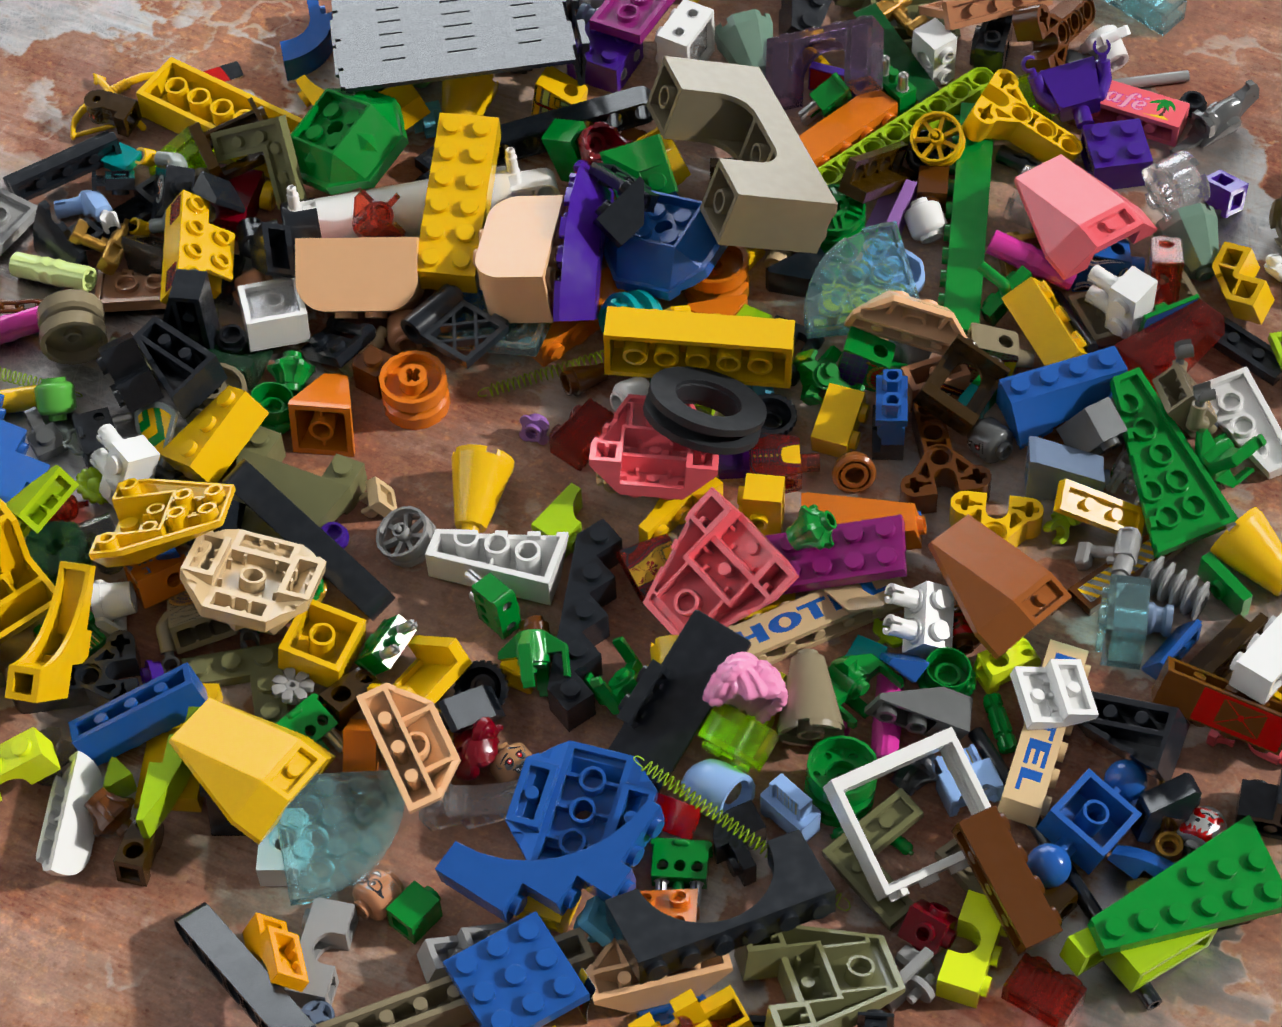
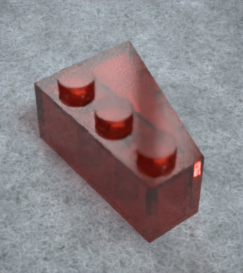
[1114,299,1225,393]

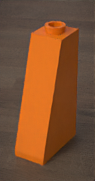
[801,492,927,550]

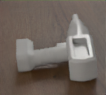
[1075,526,1143,598]

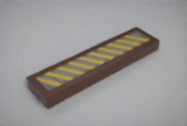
[1068,534,1186,616]

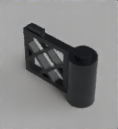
[400,284,510,369]

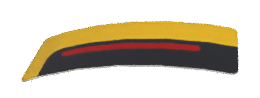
[577,968,596,1024]

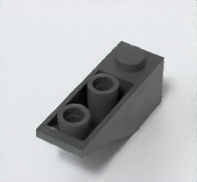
[864,687,973,741]

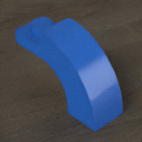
[280,0,333,81]

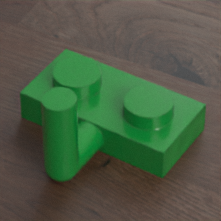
[977,261,1033,327]

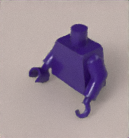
[1021,39,1112,130]

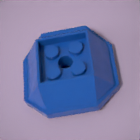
[603,190,728,301]
[505,740,658,861]

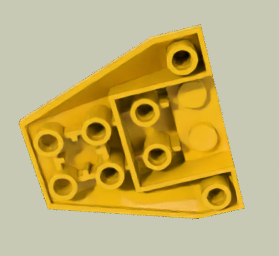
[89,478,236,568]
[169,698,336,845]

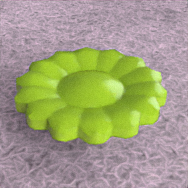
[76,467,109,505]

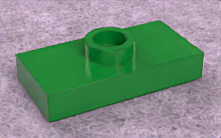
[1197,552,1253,617]

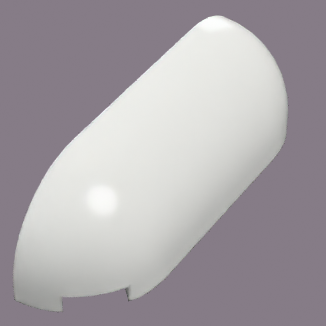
[36,751,104,877]

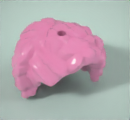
[702,652,788,725]

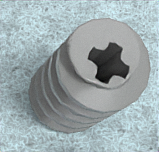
[1136,555,1210,620]

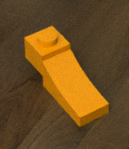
[242,912,309,992]

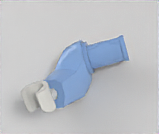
[54,190,121,234]

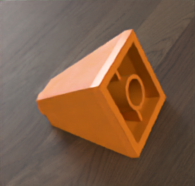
[288,373,355,457]

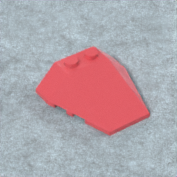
[589,394,719,500]
[643,487,799,635]

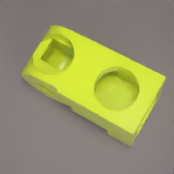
[973,638,1041,694]

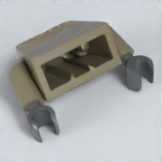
[1152,339,1219,437]
[156,590,260,674]

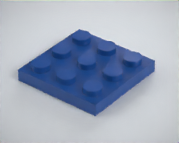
[443,911,590,1027]

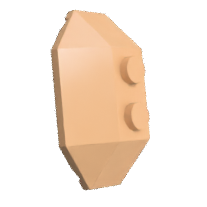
[844,290,968,355]
[356,682,461,814]
[585,938,733,1013]

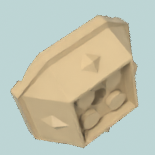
[180,529,327,635]

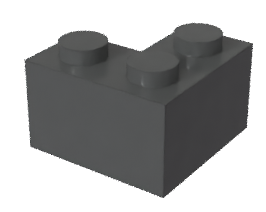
[1057,397,1128,455]

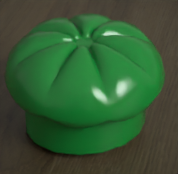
[251,382,294,434]
[917,647,977,696]

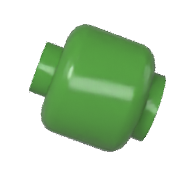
[34,376,77,422]

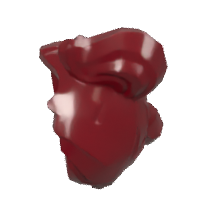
[575,122,633,173]
[452,717,503,781]

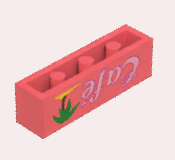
[1091,80,1190,147]

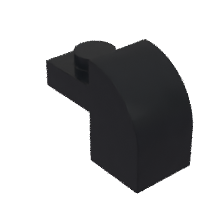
[713,800,766,887]

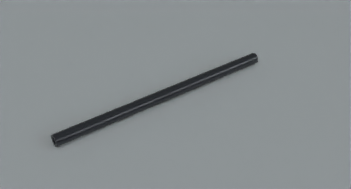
[968,727,1162,1010]

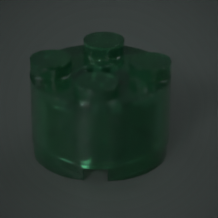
[25,521,93,585]

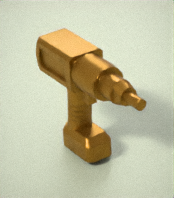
[876,0,930,38]
[68,218,129,275]

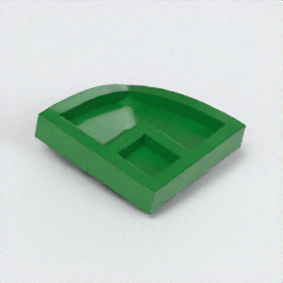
[599,134,679,198]

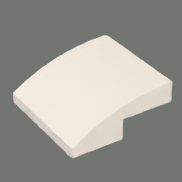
[1010,659,1099,730]

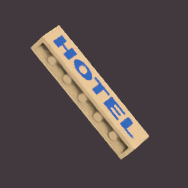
[728,577,906,665]
[998,639,1091,828]

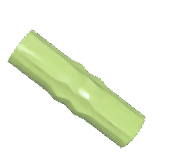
[9,252,97,292]

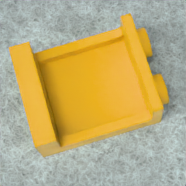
[367,635,472,704]

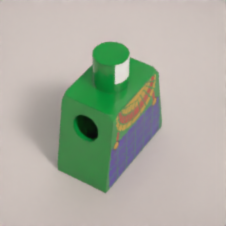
[838,326,907,392]

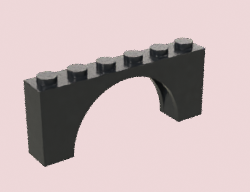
[605,829,836,985]

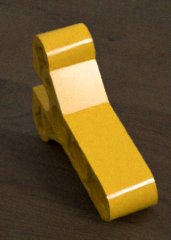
[962,69,1083,163]
[949,491,1044,547]

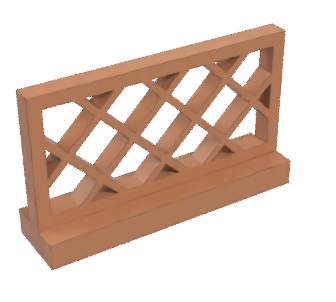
[918,0,1053,30]

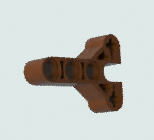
[1012,0,1096,77]
[899,402,992,514]

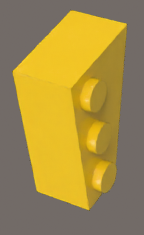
[1001,277,1087,366]
[159,385,269,483]

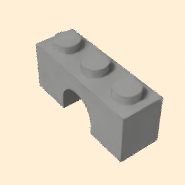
[282,897,359,1008]

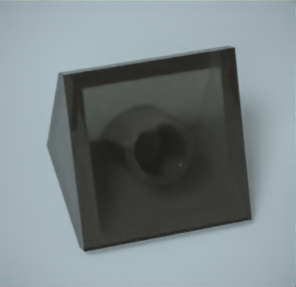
[121,235,164,276]

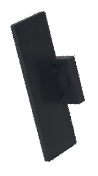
[608,610,751,793]

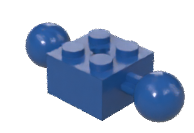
[1027,759,1148,888]

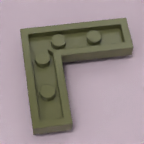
[210,115,307,209]
[181,642,289,723]
[822,788,924,931]

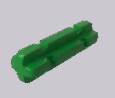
[983,692,1017,755]

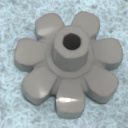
[271,667,314,705]

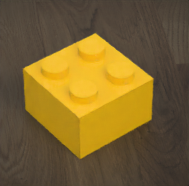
[278,599,366,688]

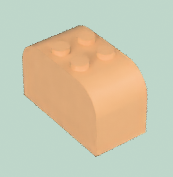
[473,195,567,323]
[295,237,425,319]

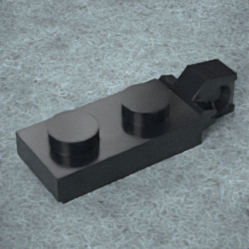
[588,162,660,213]

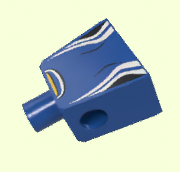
[1071,239,1145,292]

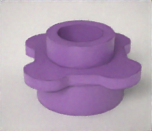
[519,413,550,445]

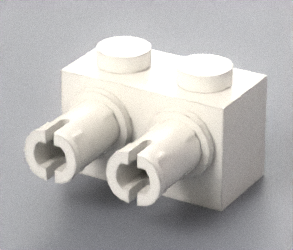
[1085,264,1158,342]
[90,424,160,509]
[883,581,954,659]

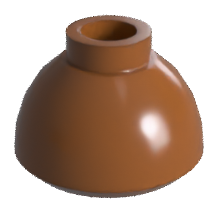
[832,451,876,493]

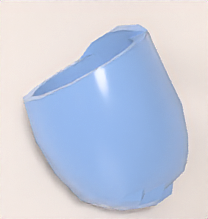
[681,759,755,821]

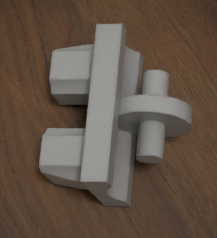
[885,945,937,1013]

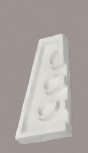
[1206,366,1282,479]

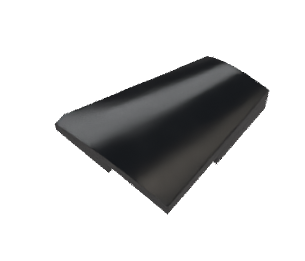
[33,200,89,266]

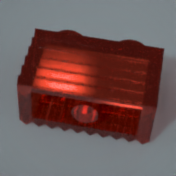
[549,398,614,471]
[1001,953,1087,1027]

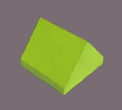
[103,757,137,797]

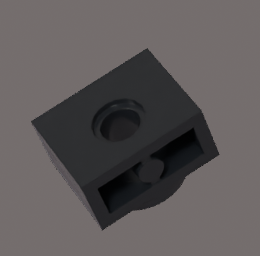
[970,15,1013,74]

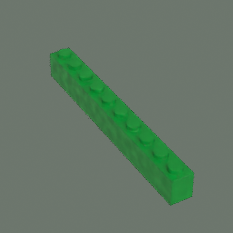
[938,102,993,335]

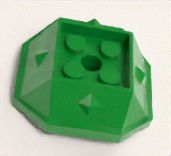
[291,88,409,195]

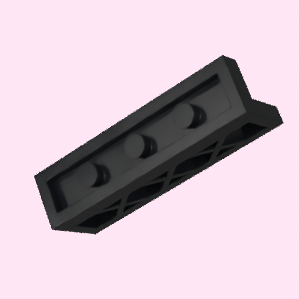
[3,130,122,201]

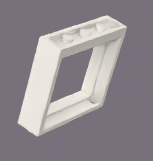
[823,727,991,902]

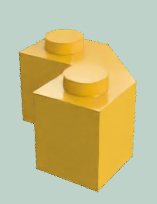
[1212,241,1275,325]

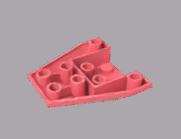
[1014,154,1158,280]

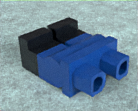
[872,369,908,460]

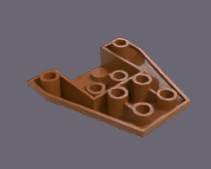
[927,514,1073,660]

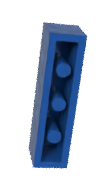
[68,662,208,766]

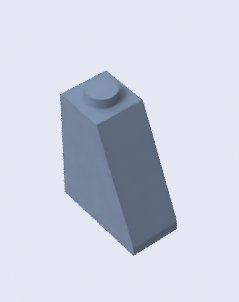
[1024,436,1110,500]

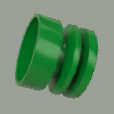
[820,184,866,265]
[804,735,877,827]

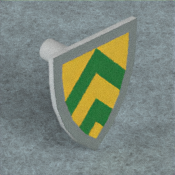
[134,402,185,467]

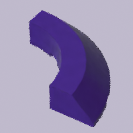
[553,160,614,322]

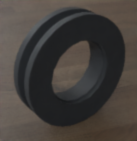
[643,366,767,455]

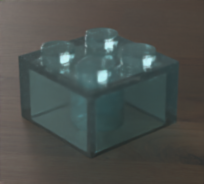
[1095,574,1151,670]

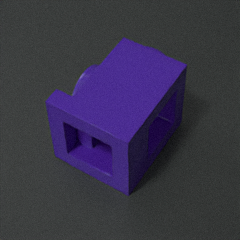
[1198,169,1249,218]

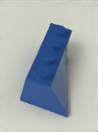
[996,346,1128,450]

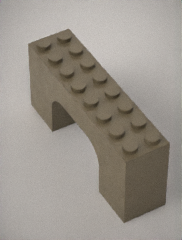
[646,56,838,254]

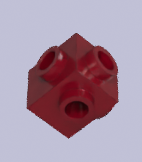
[897,899,958,957]

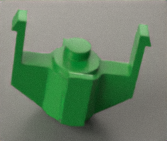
[792,345,866,406]
[1195,428,1267,488]
[498,629,571,697]
[583,636,643,715]
[828,653,904,729]

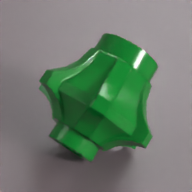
[267,350,316,396]
[786,504,837,551]

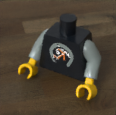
[129,147,195,239]

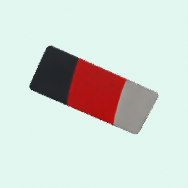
[203,61,244,82]

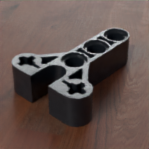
[12,630,141,714]

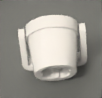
[1080,25,1131,72]
[91,579,137,634]

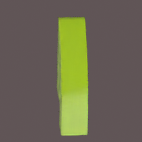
[1059,927,1218,993]

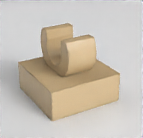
[359,476,397,518]

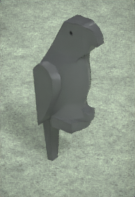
[1170,80,1260,157]

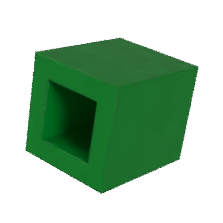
[386,880,443,945]

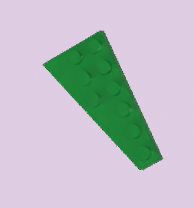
[1110,367,1238,559]
[1087,814,1282,956]

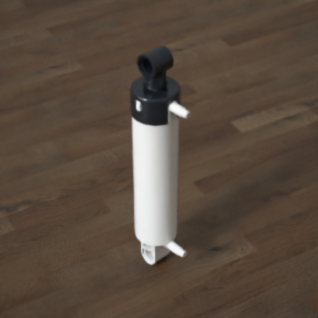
[236,147,560,261]

